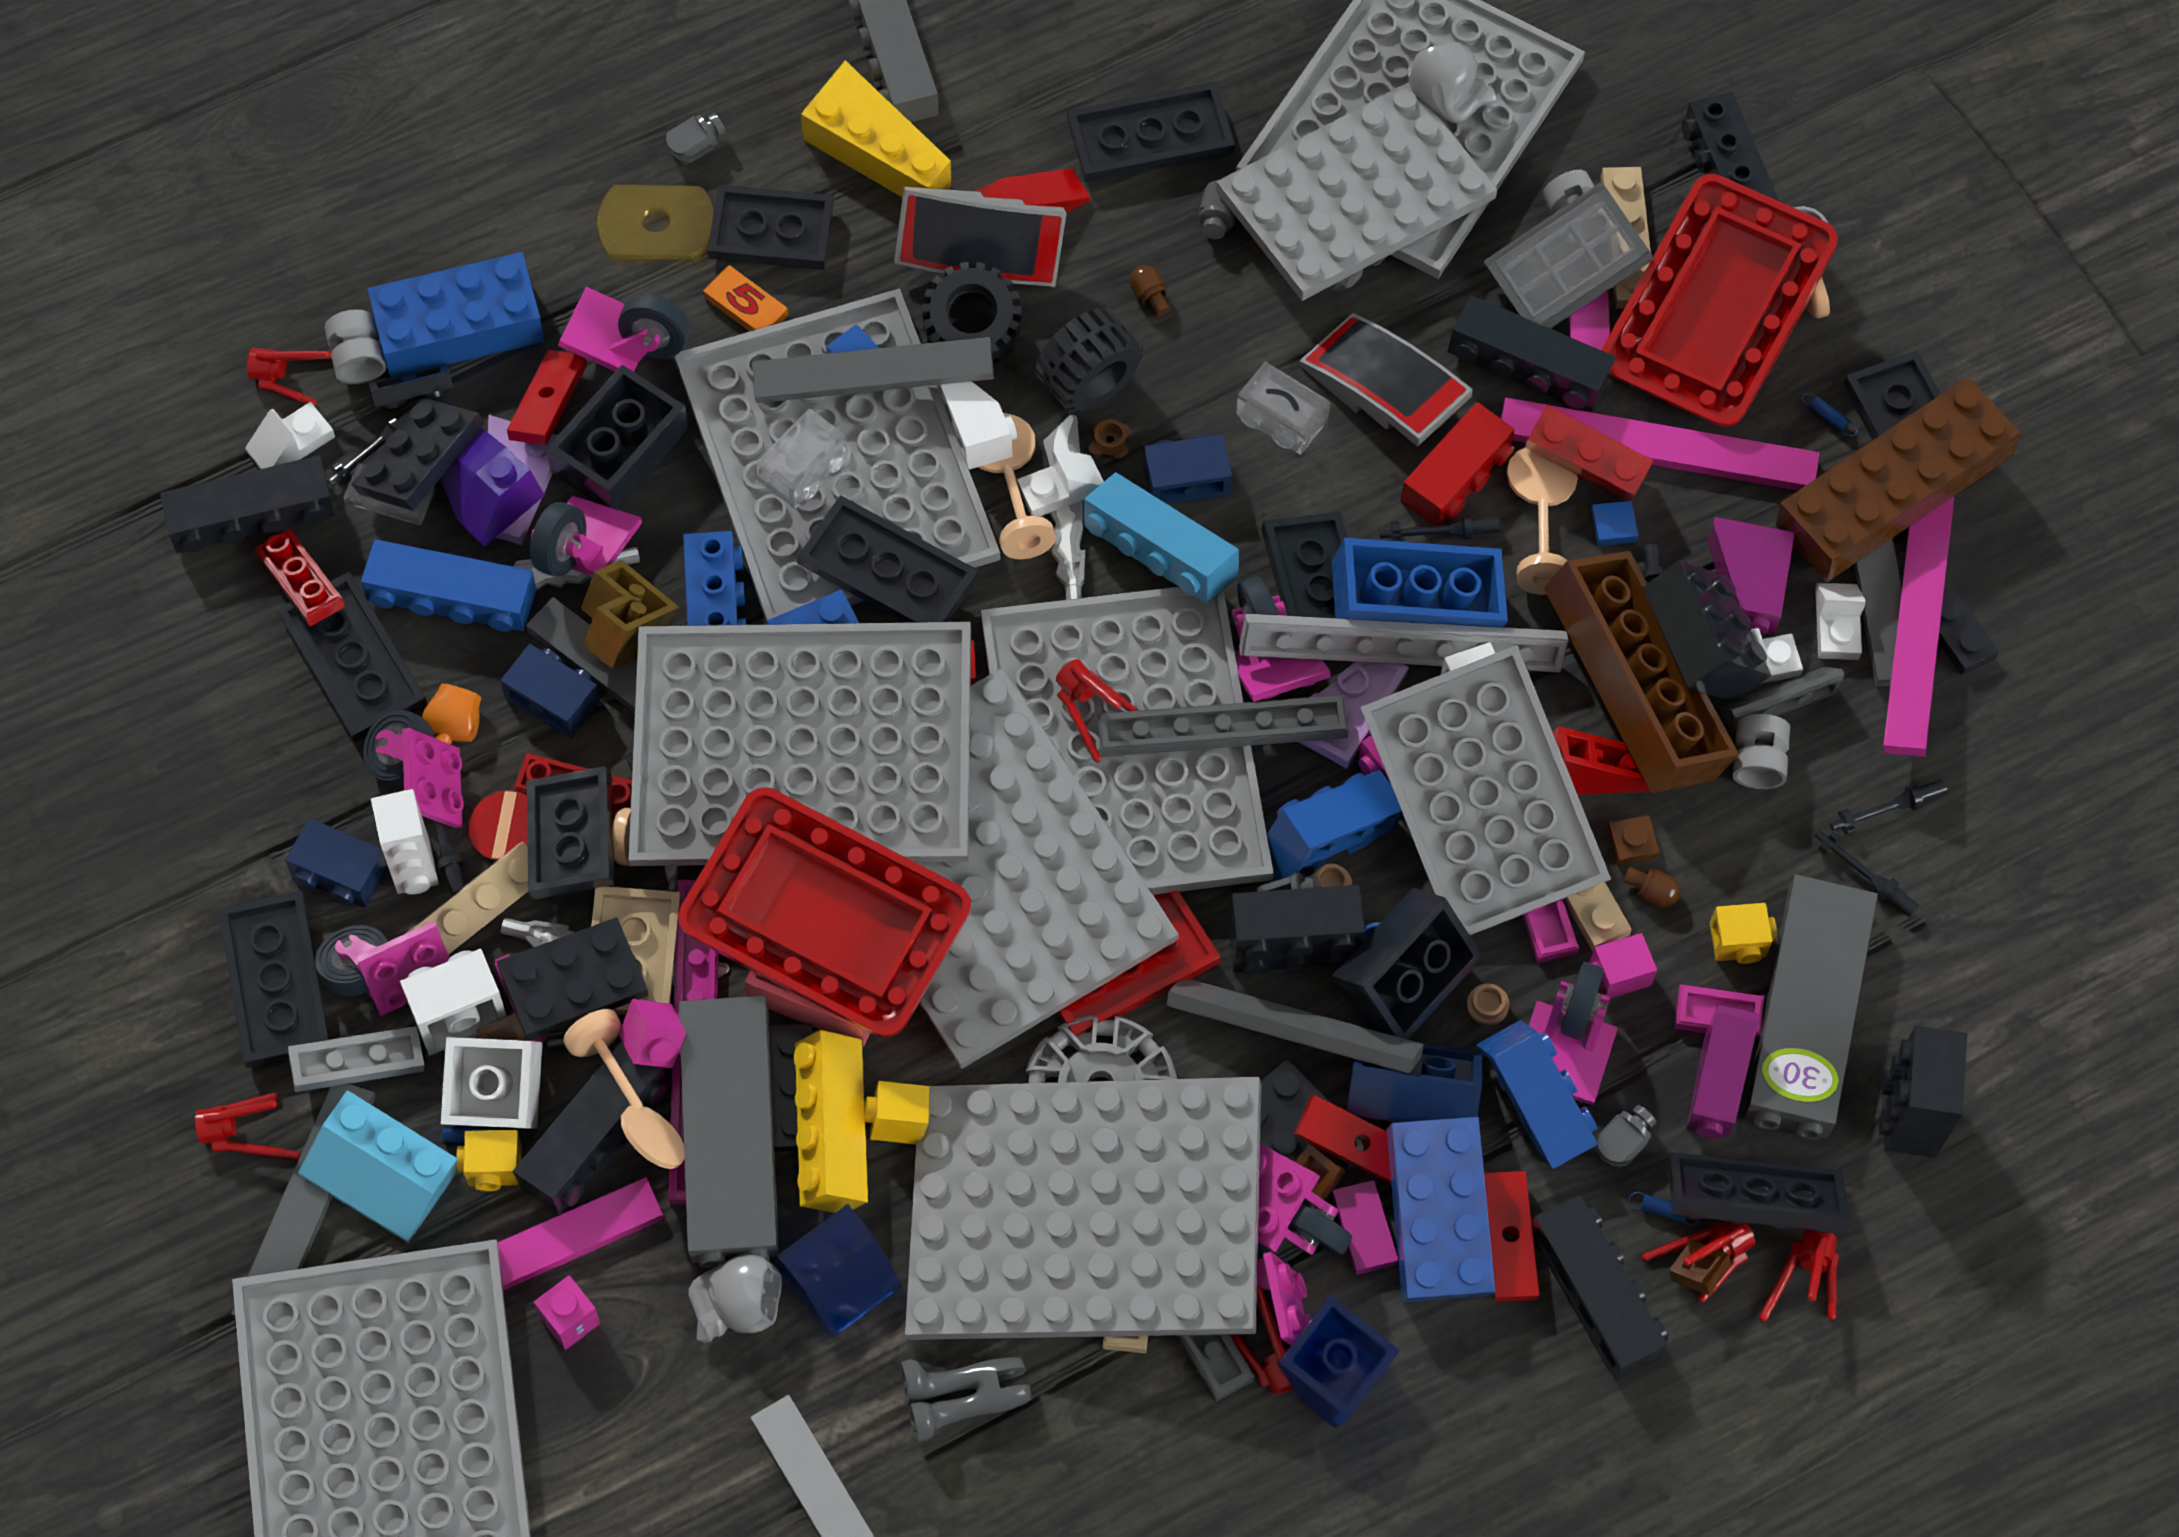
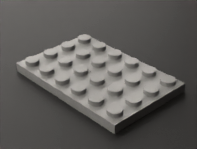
[1216,82,1497,301]
[1360,645,1611,935]

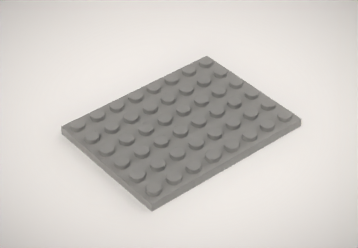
[1236,0,1585,279]
[674,289,1000,622]
[981,587,1273,895]
[629,622,971,866]
[916,668,1179,1069]
[905,1077,1261,1340]
[232,1239,531,1537]

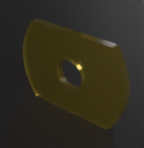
[597,185,713,260]

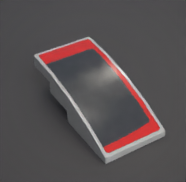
[894,187,1066,287]
[1299,313,1473,447]

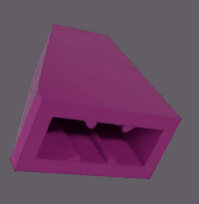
[1708,517,1795,635]
[1686,1004,1760,1139]

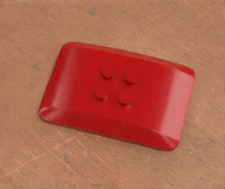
[1602,174,1837,427]
[678,787,971,1037]

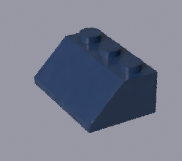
[1347,1042,1482,1123]

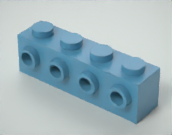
[1084,472,1239,604]

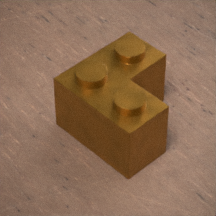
[581,560,680,669]

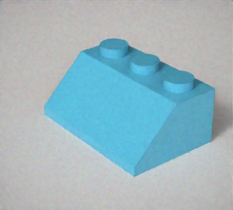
[298,1090,458,1243]

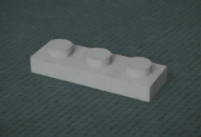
[288,1026,424,1092]

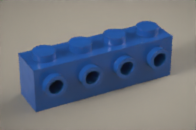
[683,531,746,626]
[361,539,537,632]

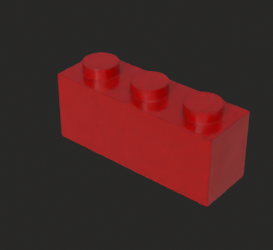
[1400,402,1515,526]
[1525,405,1654,501]

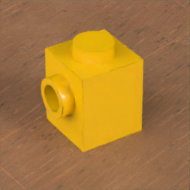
[1709,903,1777,964]
[864,1081,930,1144]
[457,1130,522,1191]

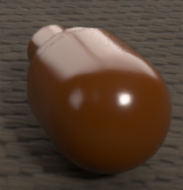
[1129,265,1171,317]
[1623,866,1681,908]

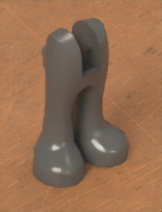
[900,1357,1032,1443]

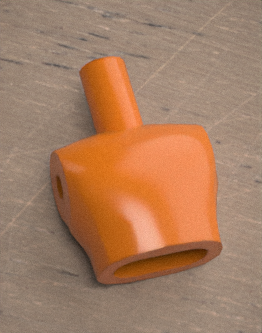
[422,684,482,745]

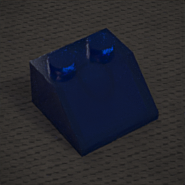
[777,1204,902,1338]
[1277,1295,1400,1428]

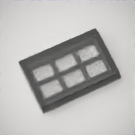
[1484,182,1654,329]

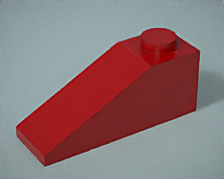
[974,168,1091,212]
[1552,726,1650,795]

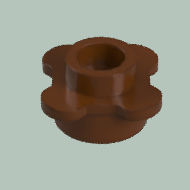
[1089,419,1131,460]

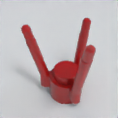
[247,347,332,407]
[1056,659,1138,763]
[195,1093,301,1160]
[1641,1221,1755,1303]
[1759,1229,1839,1322]
[1229,1286,1307,1395]

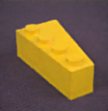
[801,60,951,198]

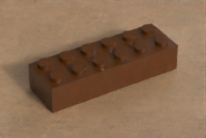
[1775,377,2021,583]
[1544,551,1739,793]

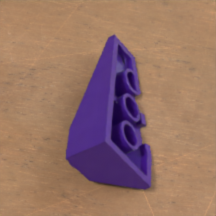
[440,401,545,547]

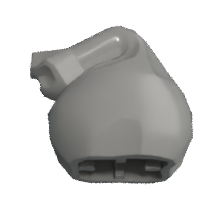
[1408,42,1496,124]
[688,1254,782,1343]

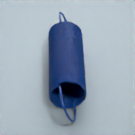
[1802,393,1857,436]
[429,1126,489,1143]
[1629,1192,1700,1225]

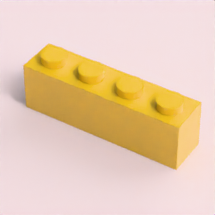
[794,1030,868,1214]

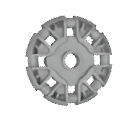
[1025,1015,1177,1083]

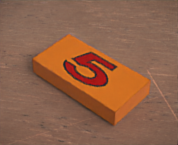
[703,265,789,332]

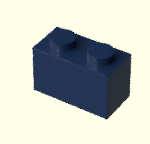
[1143,434,1232,505]
[500,643,600,739]
[285,818,389,908]

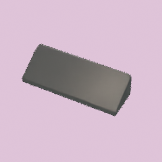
[1716,667,1845,733]

